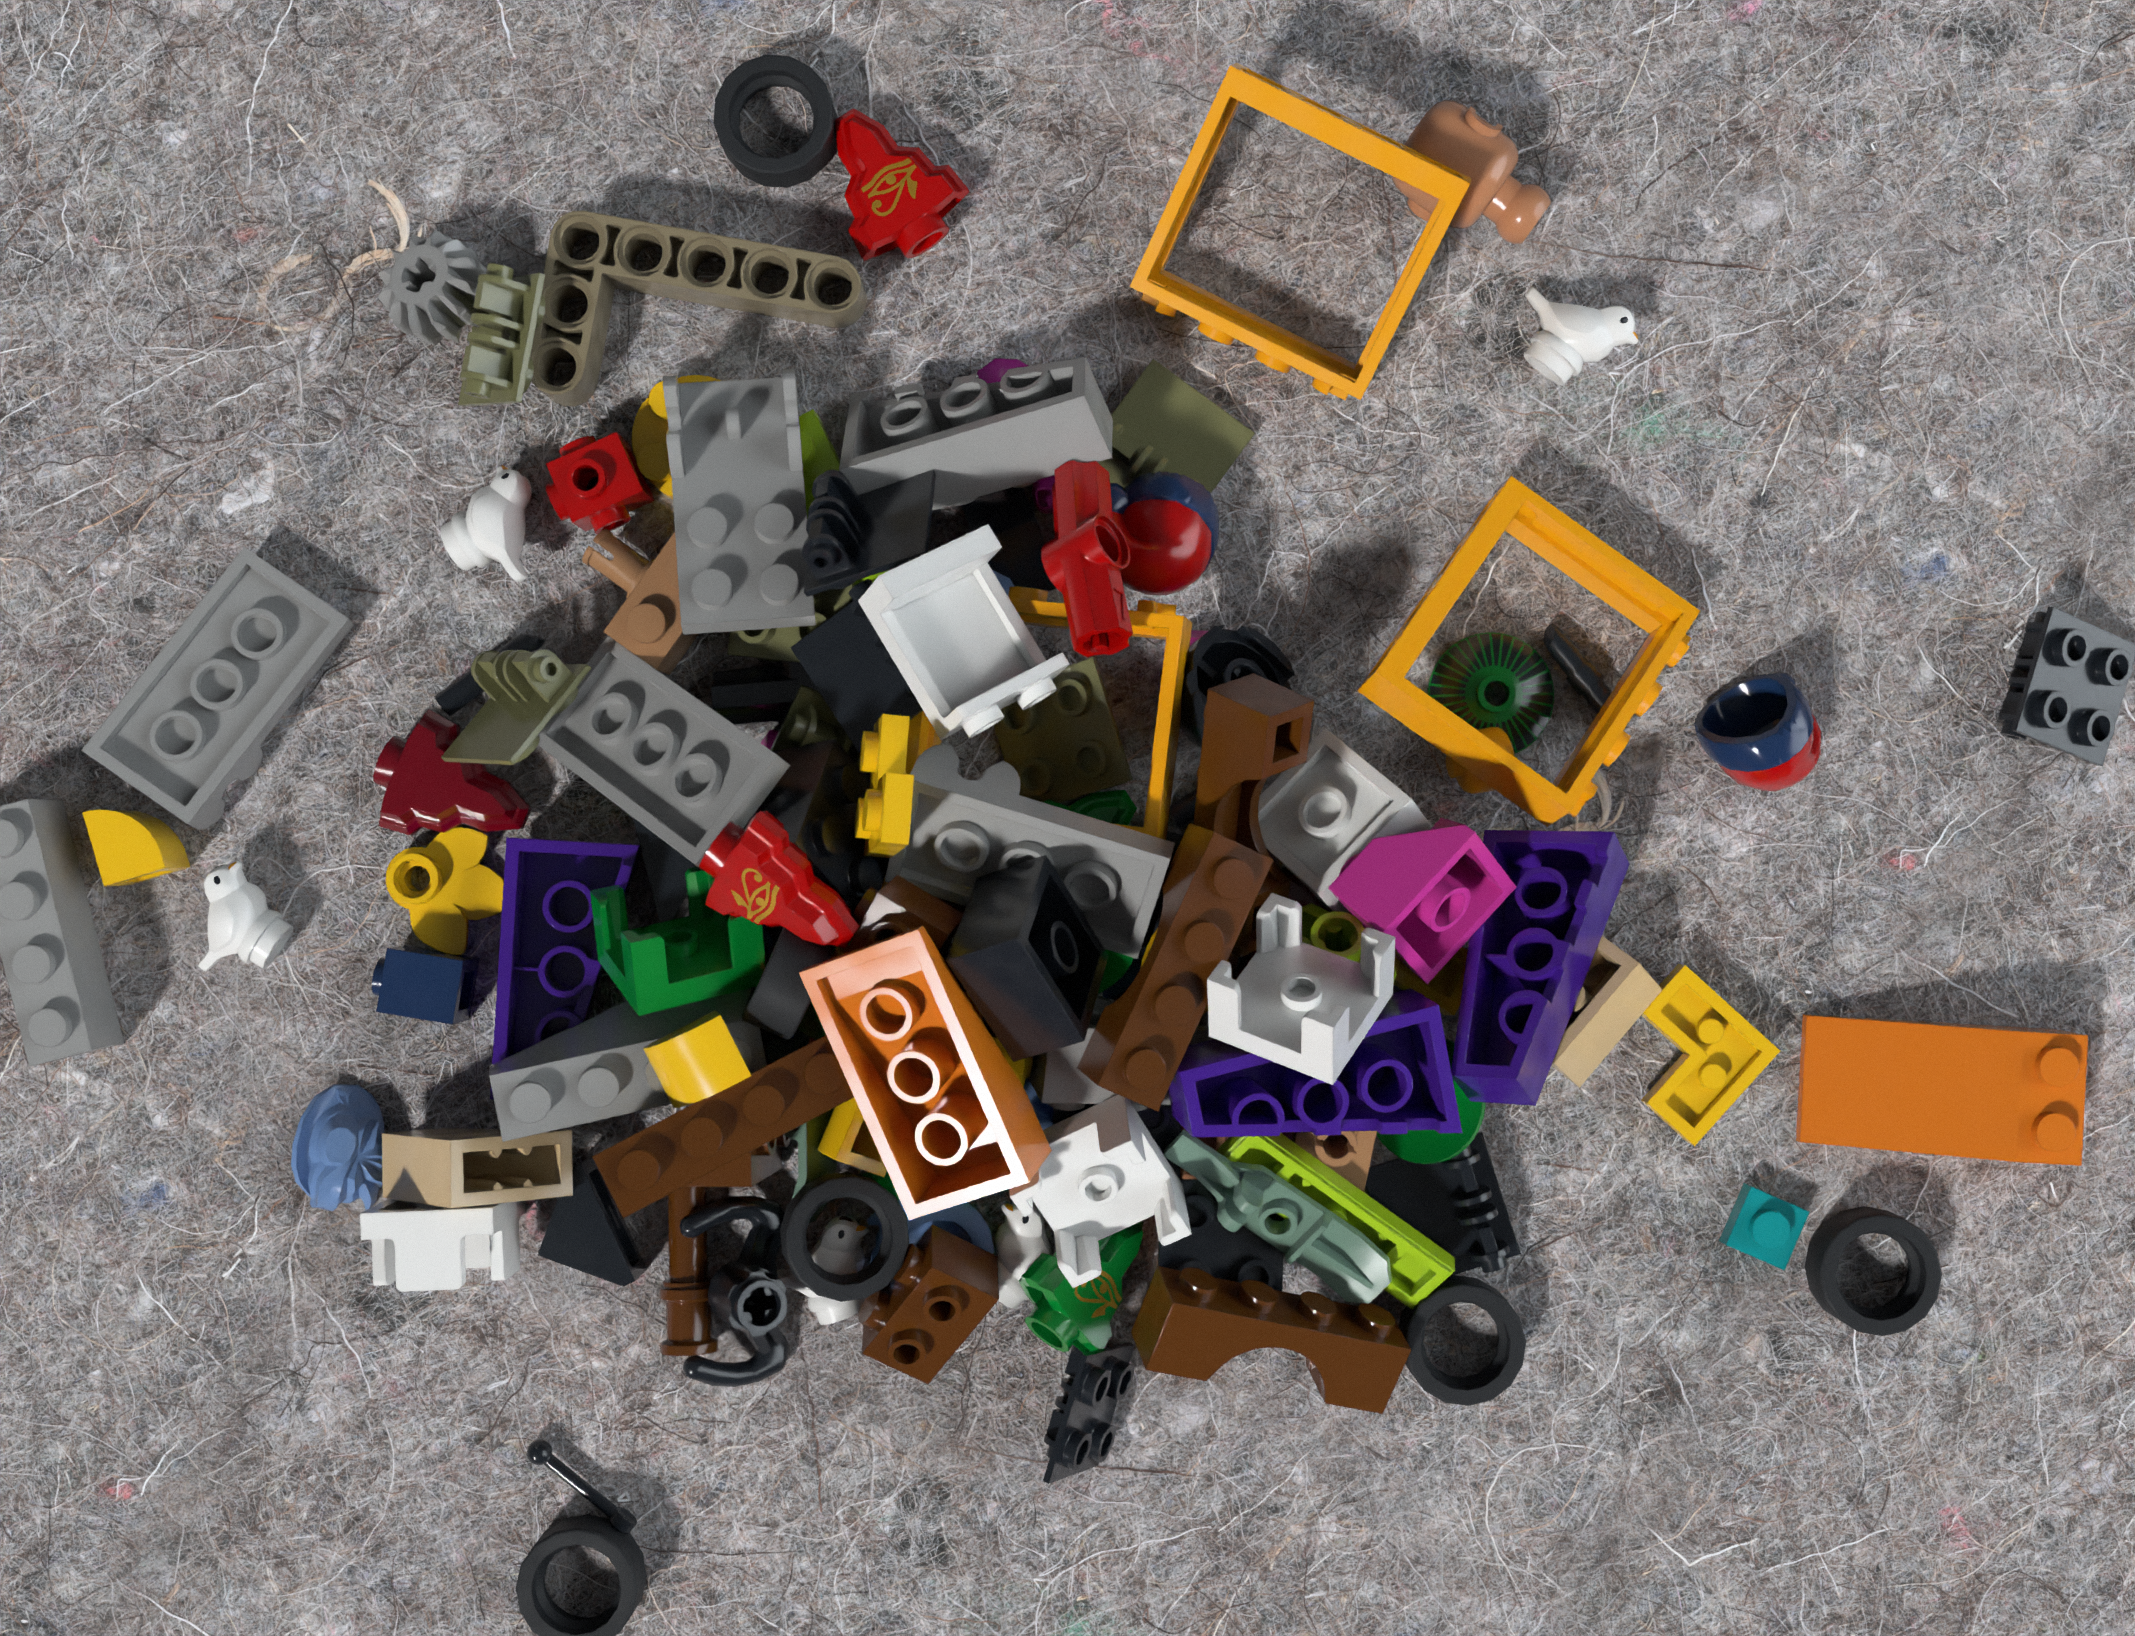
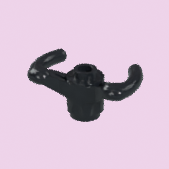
[679,1195,790,1387]

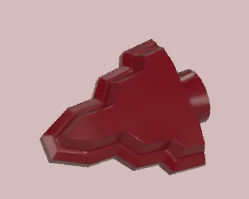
[373,709,532,835]

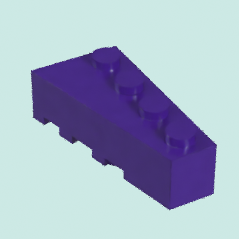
[1451,830,1630,1106]
[490,837,642,1100]
[1168,988,1462,1137]

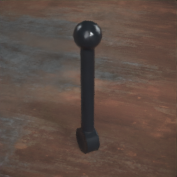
[527,1440,637,1534]

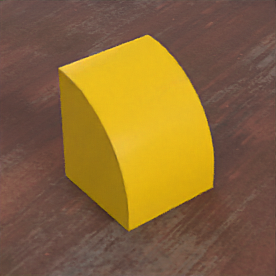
[82,809,190,886]
[643,1010,752,1108]
[817,1098,887,1177]

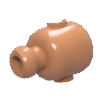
[1391,100,1551,244]

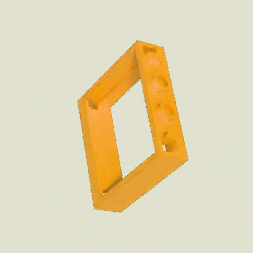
[1130,63,1471,400]
[1357,476,1700,827]
[905,587,1192,840]

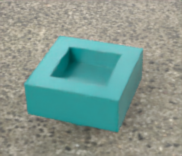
[1719,1183,1810,1270]

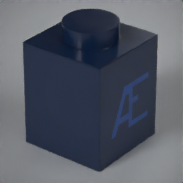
[372,945,480,1025]

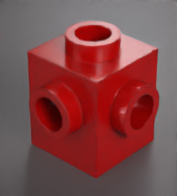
[545,432,655,534]

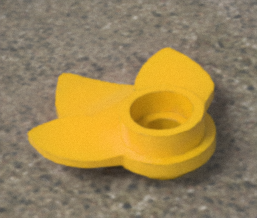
[385,827,504,955]

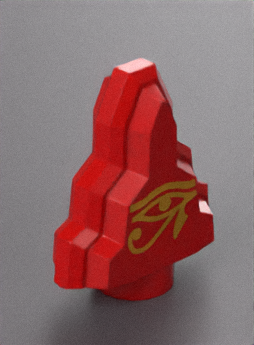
[835,108,970,262]
[699,811,859,949]

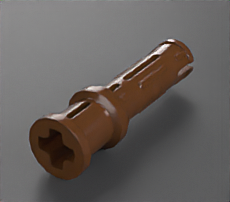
[660,1186,719,1356]

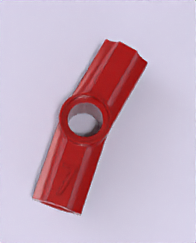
[1041,460,1133,657]

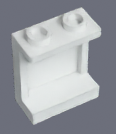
[858,524,1070,740]

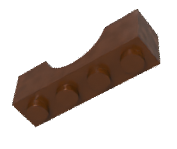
[1193,673,1315,958]
[1077,823,1273,1111]
[592,1035,854,1218]
[1131,1266,1411,1414]

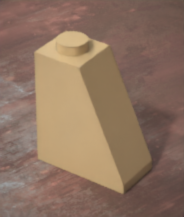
[382,1128,573,1208]

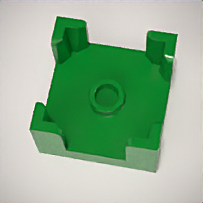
[590,866,766,1016]

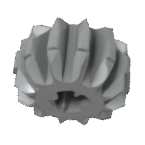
[377,230,487,346]

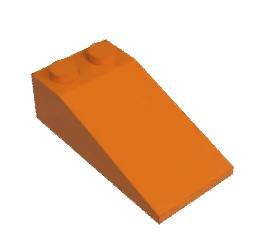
[799,925,1052,1220]
[1796,1014,2088,1166]

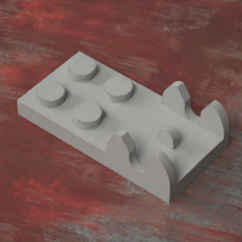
[663,368,816,635]
[81,547,354,830]
[538,636,790,867]
[885,744,1175,959]

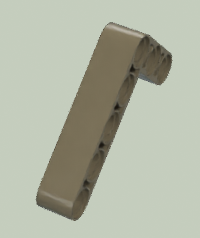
[530,211,867,407]

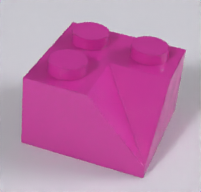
[1328,817,1516,984]

